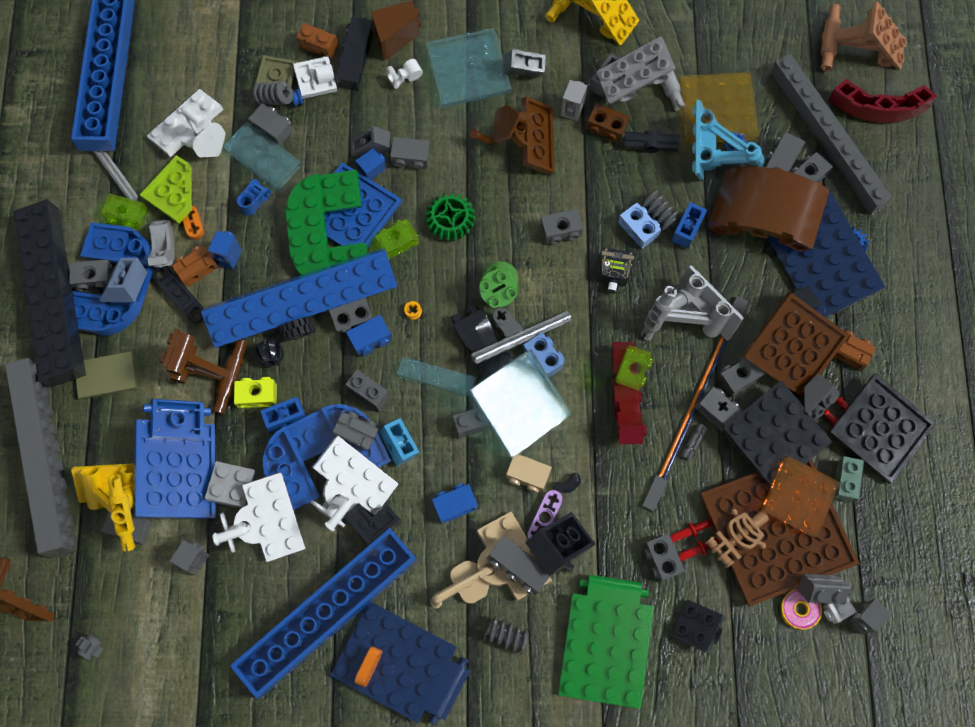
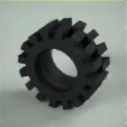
[278,316,316,342]

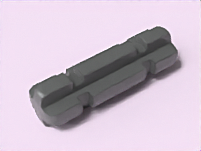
[681,424,707,460]

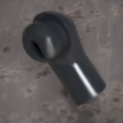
[554,473,581,493]

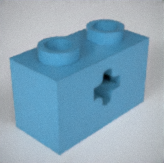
[378,418,419,467]

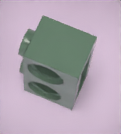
[832,456,864,503]

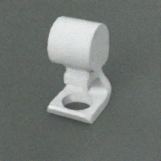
[387,59,423,89]

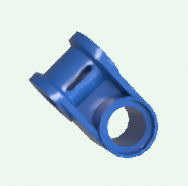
[237,179,271,216]

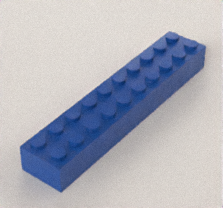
[71,0,135,151]
[201,248,398,348]
[231,528,417,699]

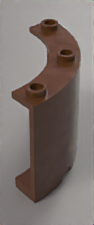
[707,166,830,252]

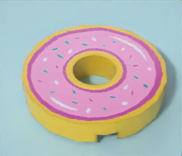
[780,589,822,630]

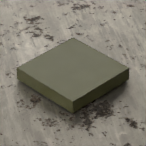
[255,55,298,88]

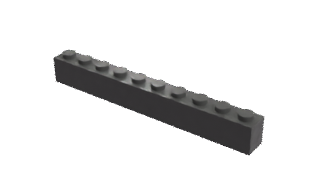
[771,54,893,215]

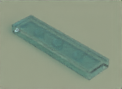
[397,357,476,397]

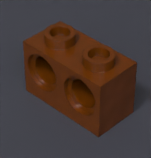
[587,103,630,143]

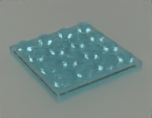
[426,28,511,107]
[468,349,571,457]

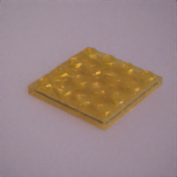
[679,72,760,144]

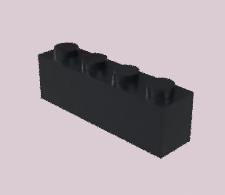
[334,17,374,91]

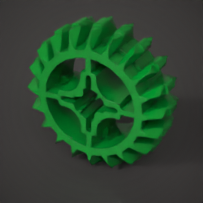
[425,192,475,242]

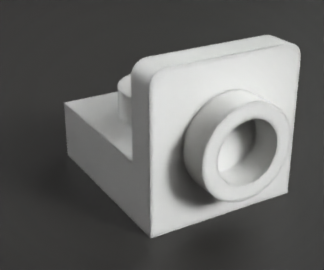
[823,598,856,624]

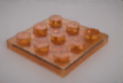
[762,456,840,537]

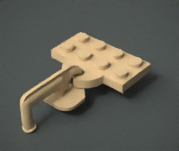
[430,511,552,608]

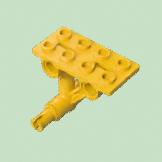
[545,0,639,45]
[71,464,135,551]

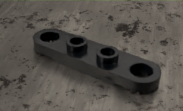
[152,266,204,323]

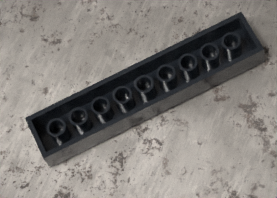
[13,199,86,387]

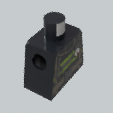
[599,247,637,294]

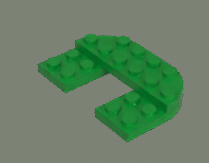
[286,170,367,275]

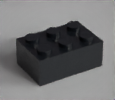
[525,512,596,576]

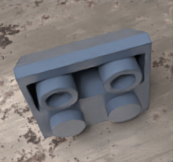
[100,258,148,302]

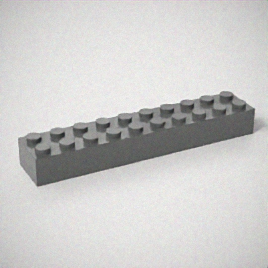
[5,358,77,559]

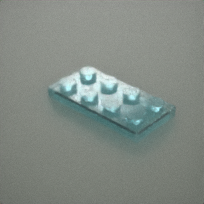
[223,121,302,191]

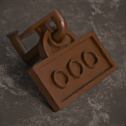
[470,96,555,175]
[0,557,55,622]

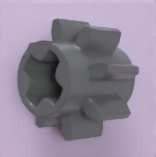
[76,634,103,660]

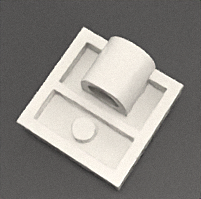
[293,56,337,99]

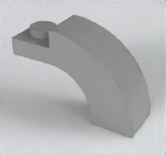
[147,219,175,267]

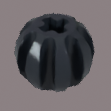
[255,340,284,367]

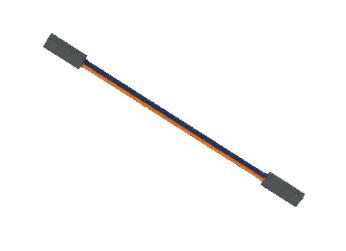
[642,296,748,512]

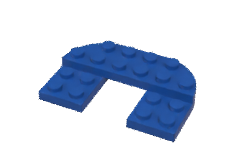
[73,222,154,336]
[263,404,391,510]

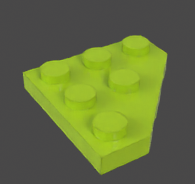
[140,155,192,224]

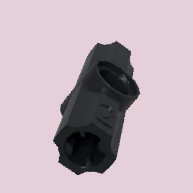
[623,130,680,153]

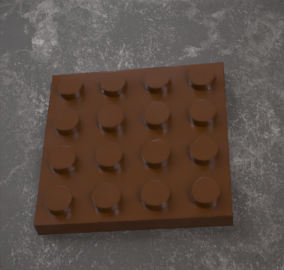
[742,291,850,398]

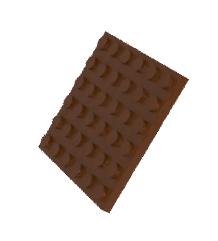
[700,459,860,607]

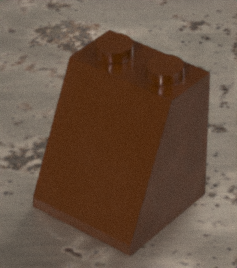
[371,0,421,61]

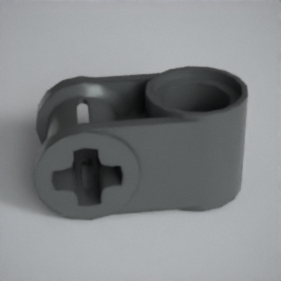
[492,307,523,339]

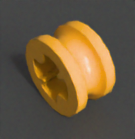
[404,301,422,320]

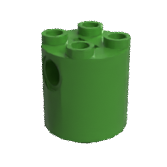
[479,261,519,308]

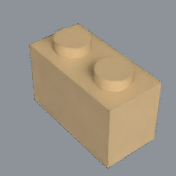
[506,453,552,493]

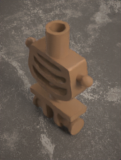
[706,509,769,569]

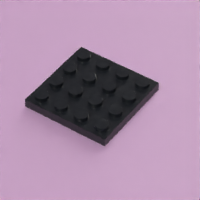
[828,374,936,484]
[721,380,832,491]

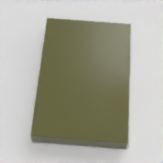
[76,351,137,400]

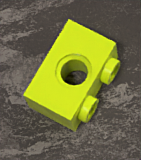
[234,377,277,409]

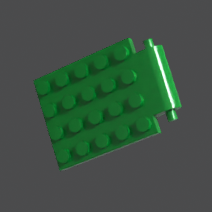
[558,574,654,709]

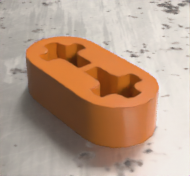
[183,206,204,240]
[355,646,382,688]

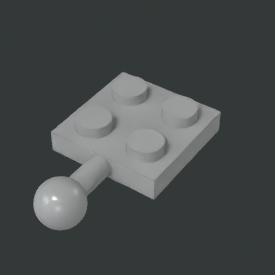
[205,461,255,508]

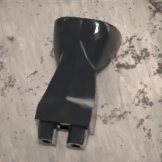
[451,304,522,391]

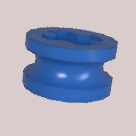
[293,89,304,107]

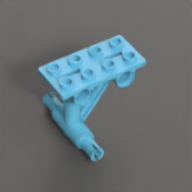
[692,100,765,180]

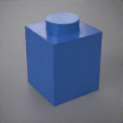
[356,148,386,180]

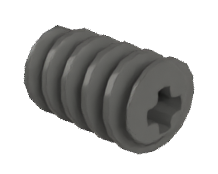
[253,81,293,106]
[643,190,681,232]
[484,616,529,655]

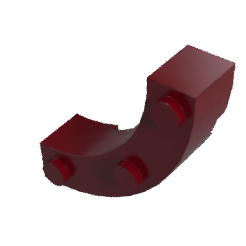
[828,79,937,123]
[611,342,647,445]

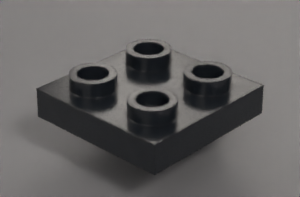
[670,599,725,654]

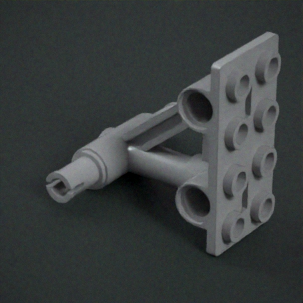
[597,37,686,111]
[641,265,744,341]

